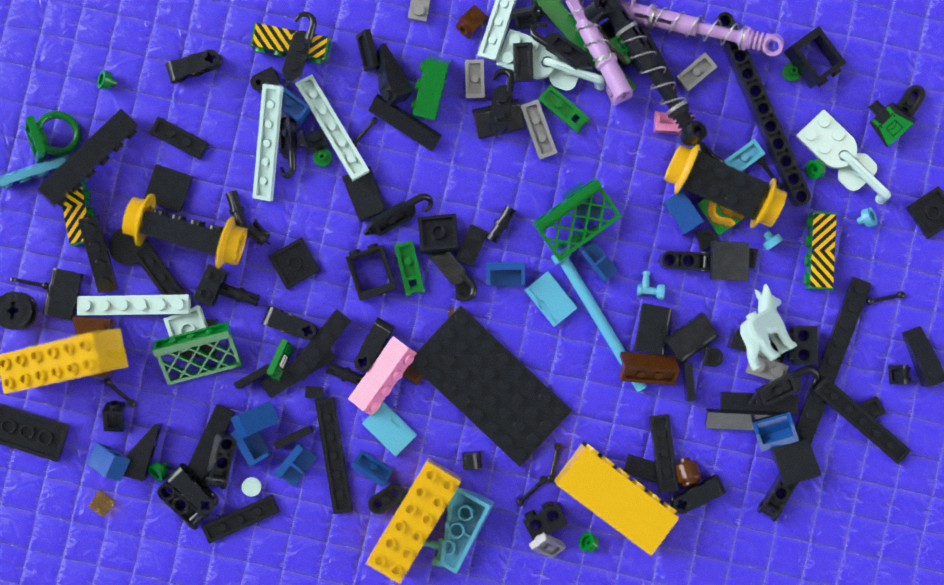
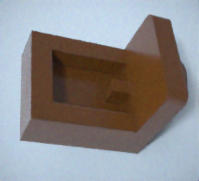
[455,5,488,39]

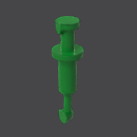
[556,225,597,249]

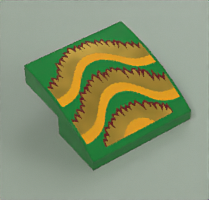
[698,199,746,235]

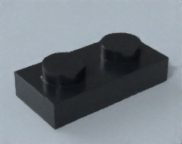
[456,224,488,267]

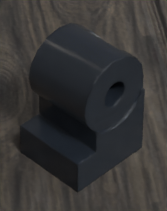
[250,66,283,93]
[462,451,482,470]

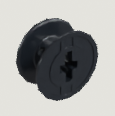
[0,291,38,330]

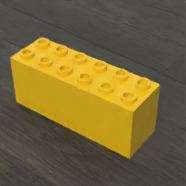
[0,329,128,394]
[554,444,679,556]
[366,457,461,584]

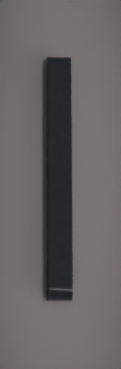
[714,12,811,207]

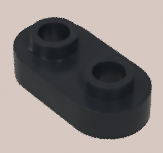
[897,85,925,116]
[368,483,404,514]

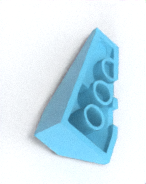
[439,487,495,574]

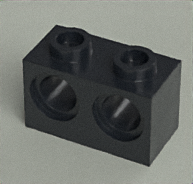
[192,264,230,307]
[787,326,818,365]
[522,501,568,540]

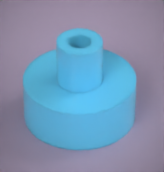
[857,207,877,228]
[763,230,783,250]

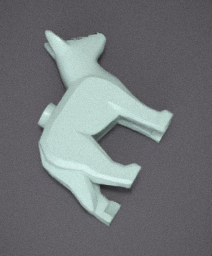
[740,284,797,370]

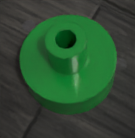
[781,62,801,82]
[97,70,117,90]
[313,148,333,168]
[805,159,826,179]
[148,462,169,482]
[579,532,599,553]

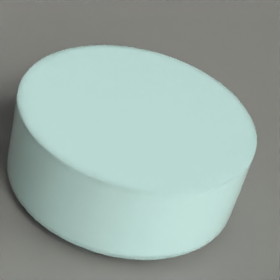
[242,477,262,497]

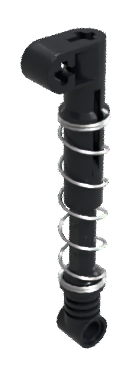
[584,0,707,147]

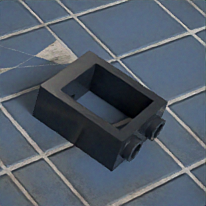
[784,26,846,89]
[345,243,397,301]

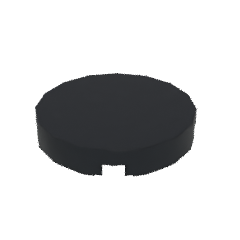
[108,228,147,265]

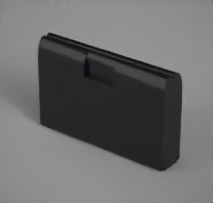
[472,99,525,140]
[342,166,387,221]
[42,268,84,320]
[634,303,673,355]
[663,312,718,365]

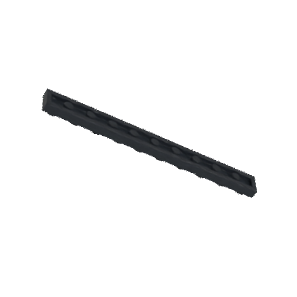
[795,277,872,444]

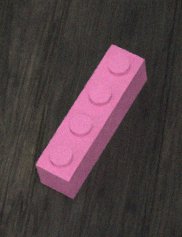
[348,336,417,416]

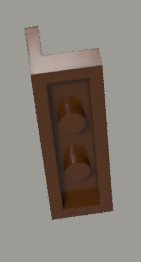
[619,352,680,385]

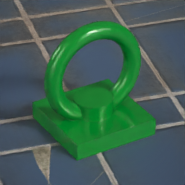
[24,111,81,163]

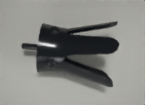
[247,218,271,246]

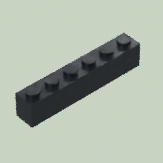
[37,109,138,208]

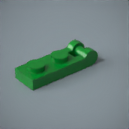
[538,84,590,134]
[394,240,425,297]

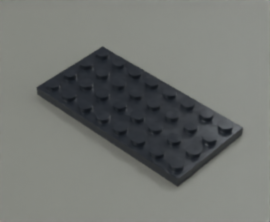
[411,306,572,467]

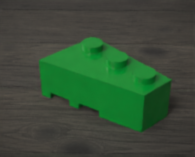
[411,54,452,120]

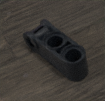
[165,49,223,84]
[658,251,711,272]
[261,306,318,340]
[354,317,395,371]
[204,432,236,489]
[167,463,219,514]
[670,474,726,514]
[757,474,798,522]
[157,480,210,530]

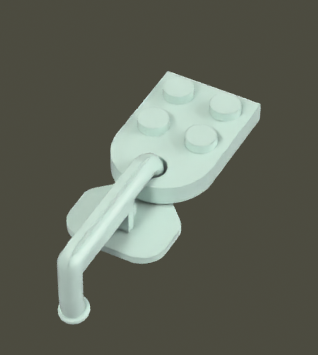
[496,29,605,91]
[796,109,891,204]

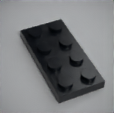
[0,403,71,462]

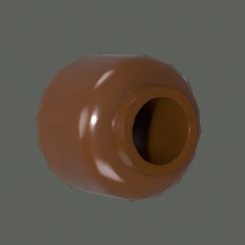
[676,457,701,487]

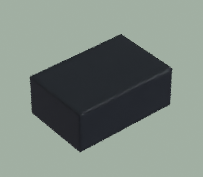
[305,386,324,399]

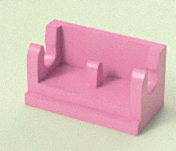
[653,111,695,135]

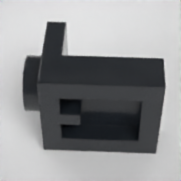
[512,0,543,30]
[297,129,329,154]
[102,400,126,432]

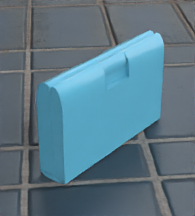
[524,271,578,327]
[362,401,417,457]

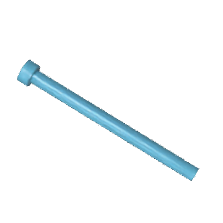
[551,247,647,392]

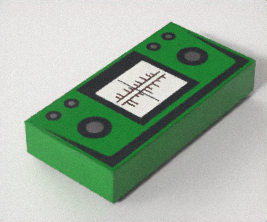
[266,339,294,382]

